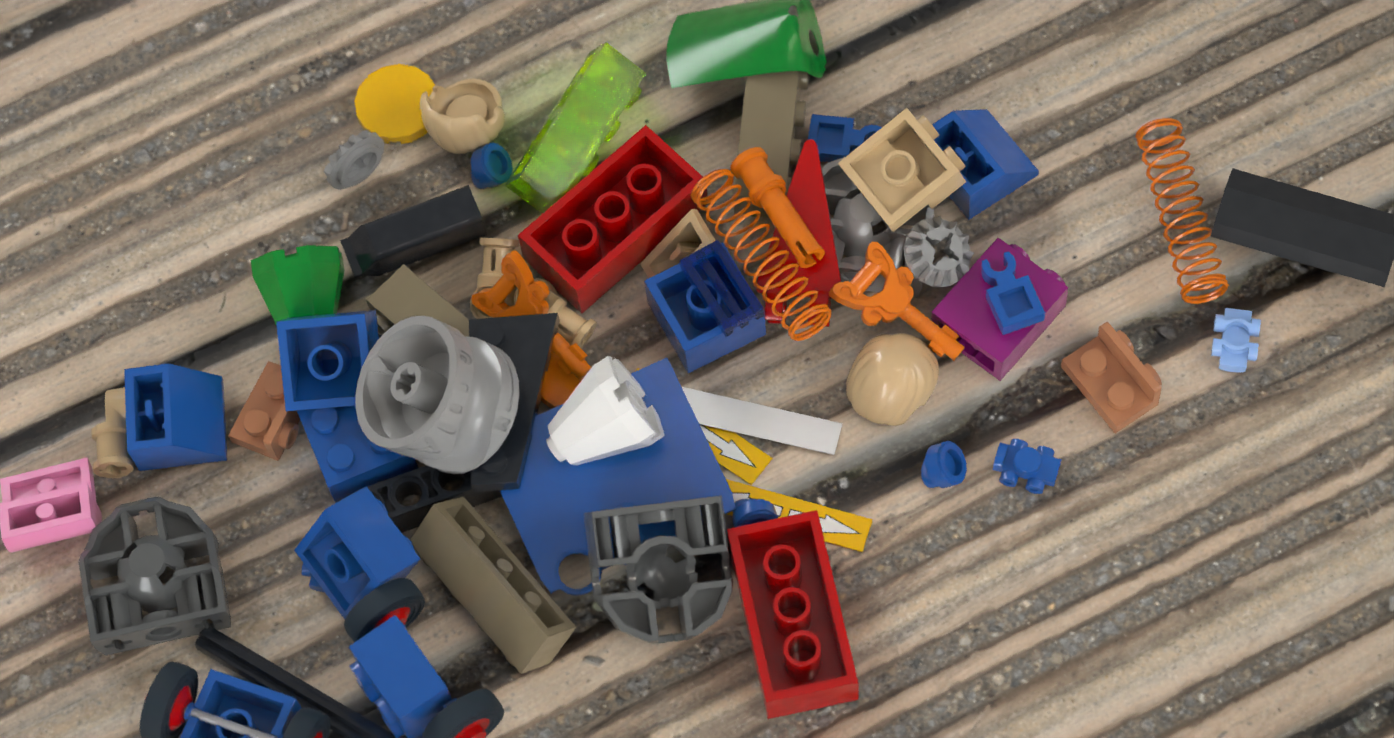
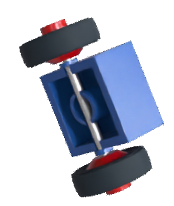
[344,578,504,738]
[139,662,330,738]

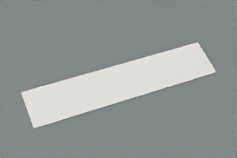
[682,387,843,455]

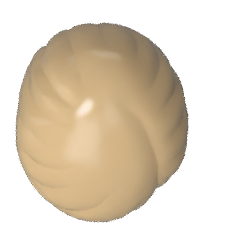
[419,78,505,154]
[846,333,939,426]

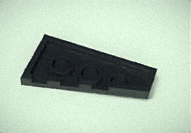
[469,313,560,492]

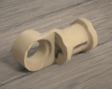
[470,238,519,319]
[514,278,597,349]
[91,387,134,478]

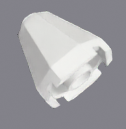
[546,356,665,465]

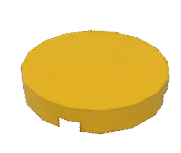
[354,64,436,144]

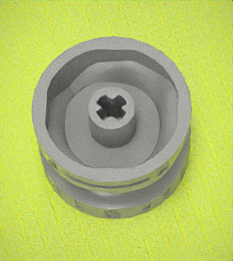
[355,315,519,474]

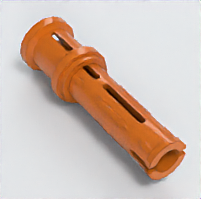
[730,147,825,268]

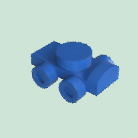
[993,439,1062,494]

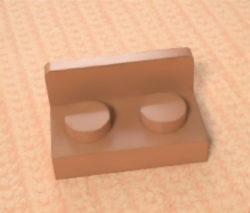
[1061,322,1162,434]
[228,361,300,461]

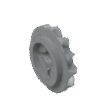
[324,130,385,189]
[904,216,974,287]

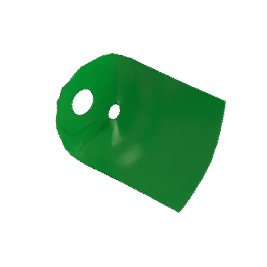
[666,0,826,89]

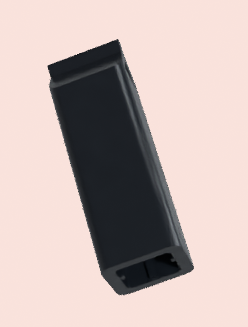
[340,185,487,278]

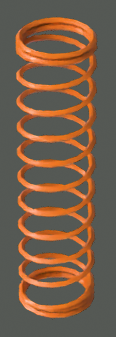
[1135,118,1229,304]
[691,169,832,341]

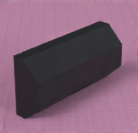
[1211,168,1394,287]

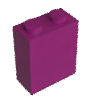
[931,238,1068,381]

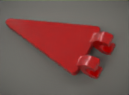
[756,139,842,327]

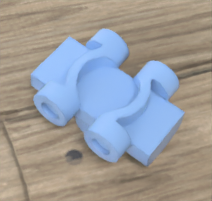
[1211,308,1261,373]

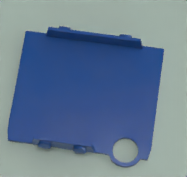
[500,358,736,596]

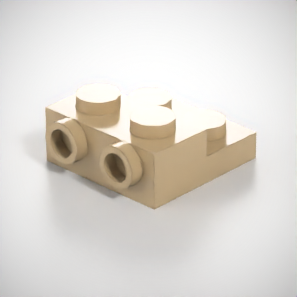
[838,108,966,232]

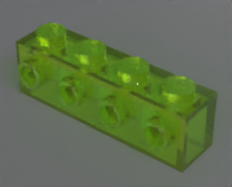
[504,42,646,214]

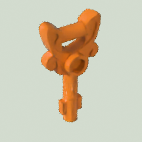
[829,242,965,361]
[471,250,592,380]

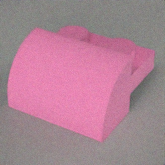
[0,457,102,553]

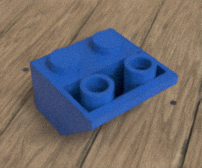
[932,109,1039,220]
[124,364,227,471]

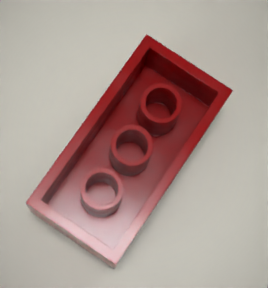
[518,125,708,314]
[727,510,859,719]

